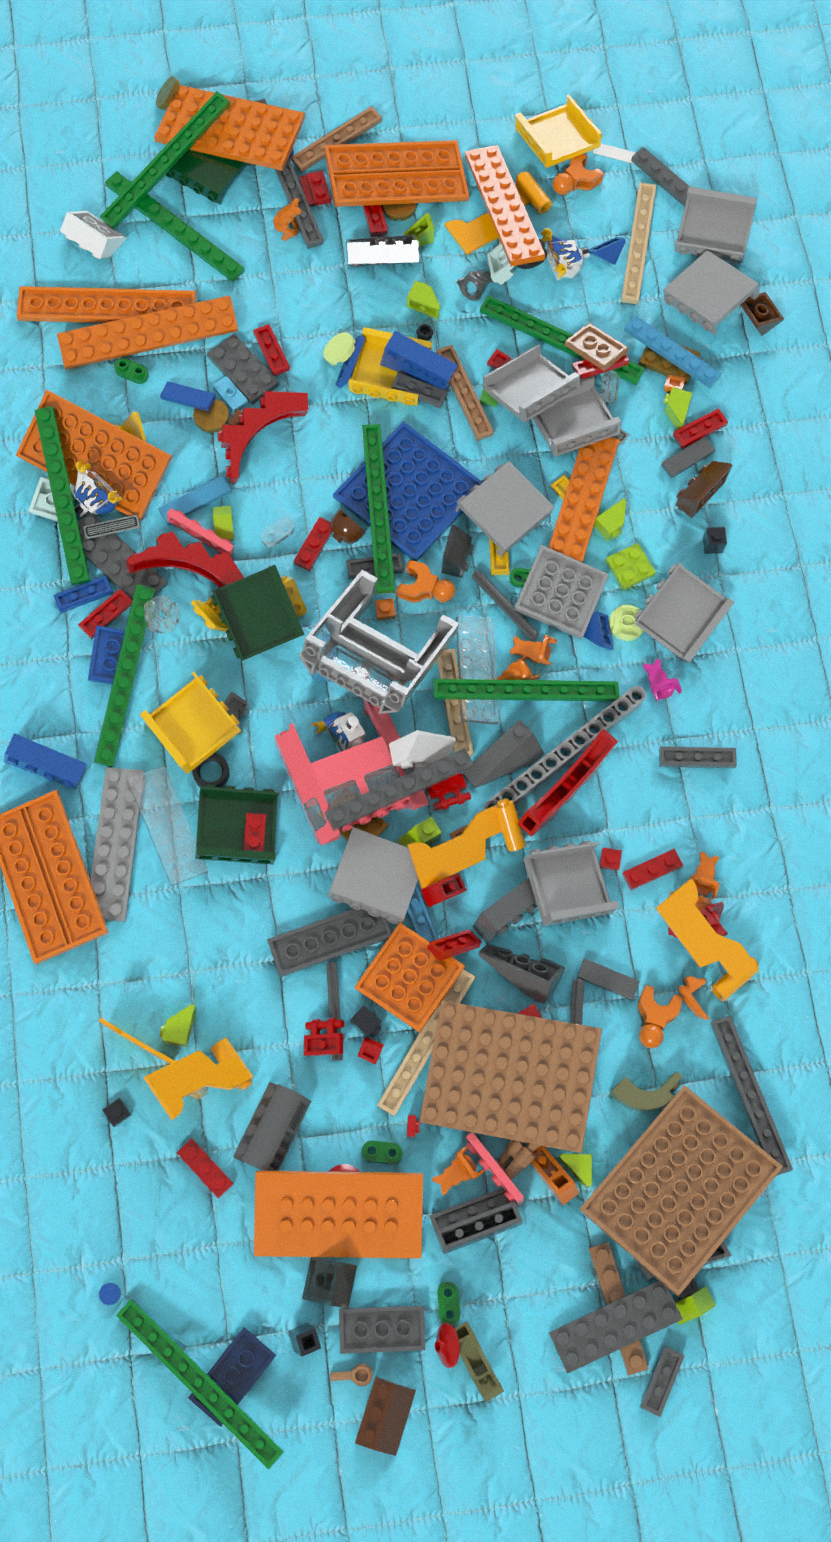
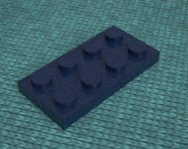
[188,1327,277,1427]

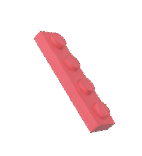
[167,509,234,556]
[466,1132,524,1207]

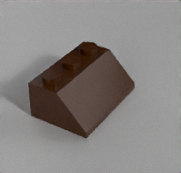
[675,461,733,518]
[355,1376,416,1456]

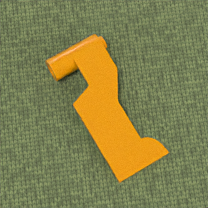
[444,172,552,255]
[407,799,526,888]
[99,1018,208,1099]
[144,1038,254,1120]

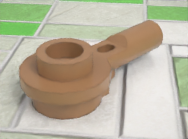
[330,1364,373,1386]

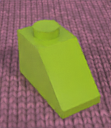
[406,280,440,319]
[663,387,692,430]
[594,498,626,542]
[398,817,442,848]
[160,1004,197,1048]

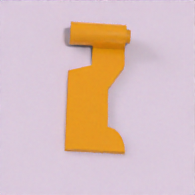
[655,878,759,1002]

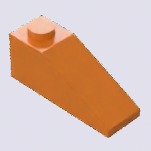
[530,1146,579,1206]

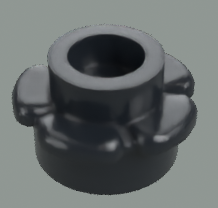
[416,324,433,341]

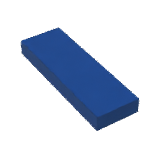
[335,335,365,388]
[160,381,216,412]
[54,575,113,613]

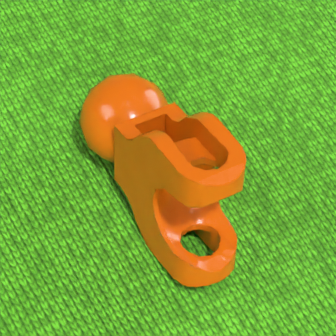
[552,153,605,195]
[396,560,456,603]
[638,984,683,1048]

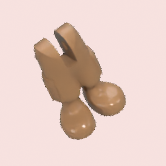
[497,1140,551,1180]

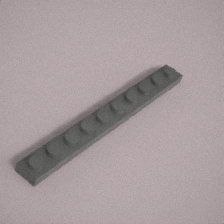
[255,98,324,249]

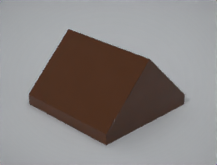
[741,292,784,336]

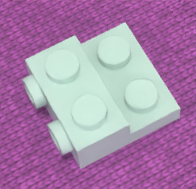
[487,243,514,285]
[28,477,76,522]

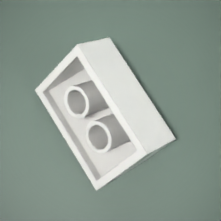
[60,211,127,259]
[389,730,456,771]

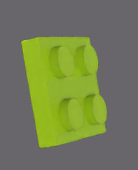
[605,543,656,591]

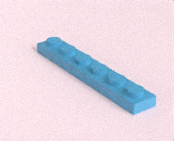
[624,315,722,389]

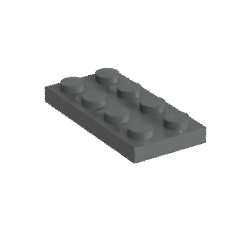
[207,334,279,405]
[339,1306,425,1354]

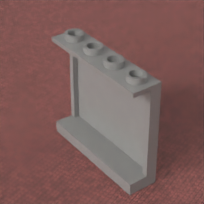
[675,187,757,264]
[663,250,759,335]
[483,344,580,423]
[532,377,621,457]
[455,461,554,557]
[633,562,734,663]
[327,827,418,924]
[523,841,619,926]

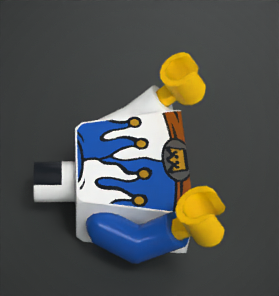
[540,228,589,280]
[74,459,123,517]
[311,711,365,752]

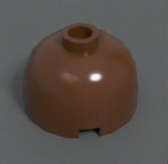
[330,508,366,544]

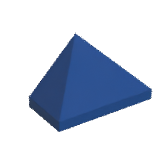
[588,237,626,265]
[583,611,614,650]

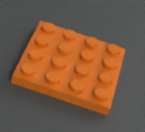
[354,923,465,1033]

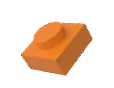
[664,374,686,392]
[375,598,396,620]

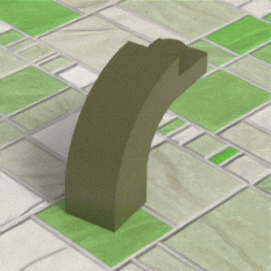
[609,1071,682,1111]
[454,1321,504,1402]

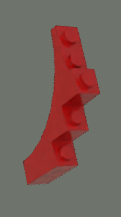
[217,391,308,483]
[127,531,244,588]
[517,729,619,837]

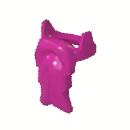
[643,659,682,702]

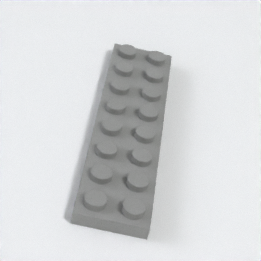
[90,767,145,922]

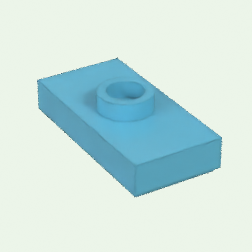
[212,376,249,413]

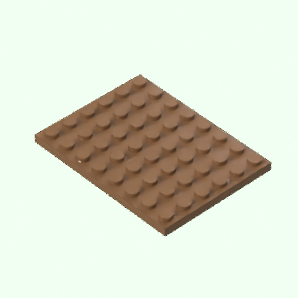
[419,1001,602,1153]
[579,1085,783,1297]

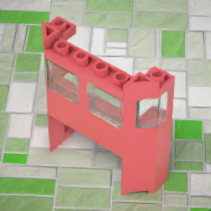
[275,699,429,846]

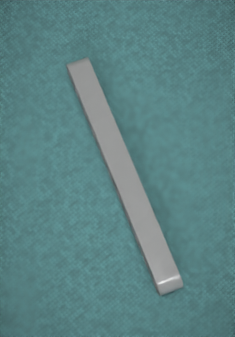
[484,686,646,810]

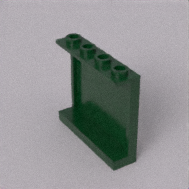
[166,150,252,205]
[211,564,305,661]
[195,784,279,865]

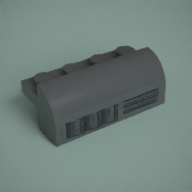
[233,1082,311,1171]
[429,1188,522,1254]

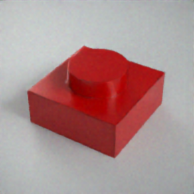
[487,349,512,370]
[600,847,622,871]
[358,1037,384,1065]
[407,1115,420,1138]

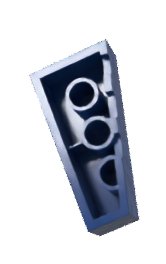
[380,331,458,390]
[4,733,87,789]

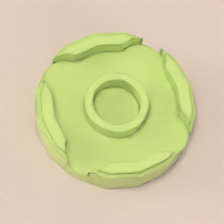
[323,332,356,365]
[609,605,644,641]

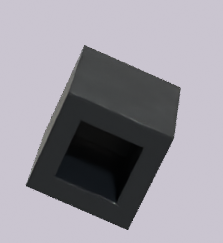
[703,527,727,554]
[350,1005,382,1038]
[288,1323,321,1357]

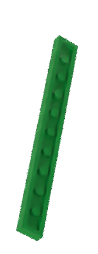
[100,91,231,230]
[105,171,245,282]
[480,295,645,386]
[34,406,91,585]
[362,424,395,594]
[93,584,155,768]
[432,679,620,702]
[116,1299,285,1470]

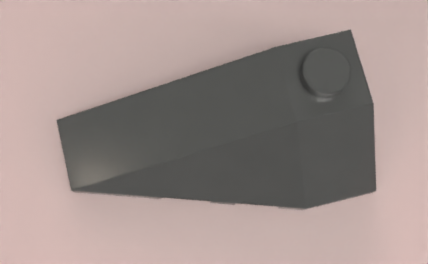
[462,720,544,788]
[478,944,566,1004]

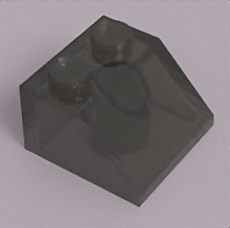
[441,525,474,578]
[302,1257,357,1309]

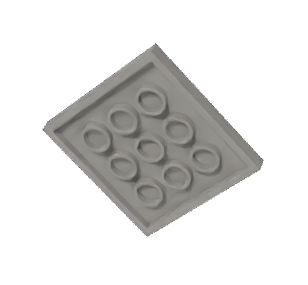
[514,545,609,639]

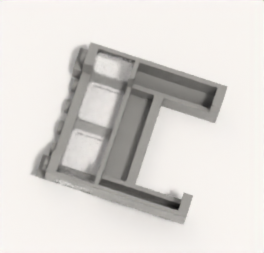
[299,570,459,714]

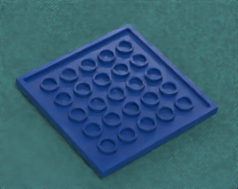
[333,421,483,561]

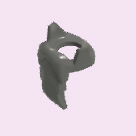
[456,270,494,301]

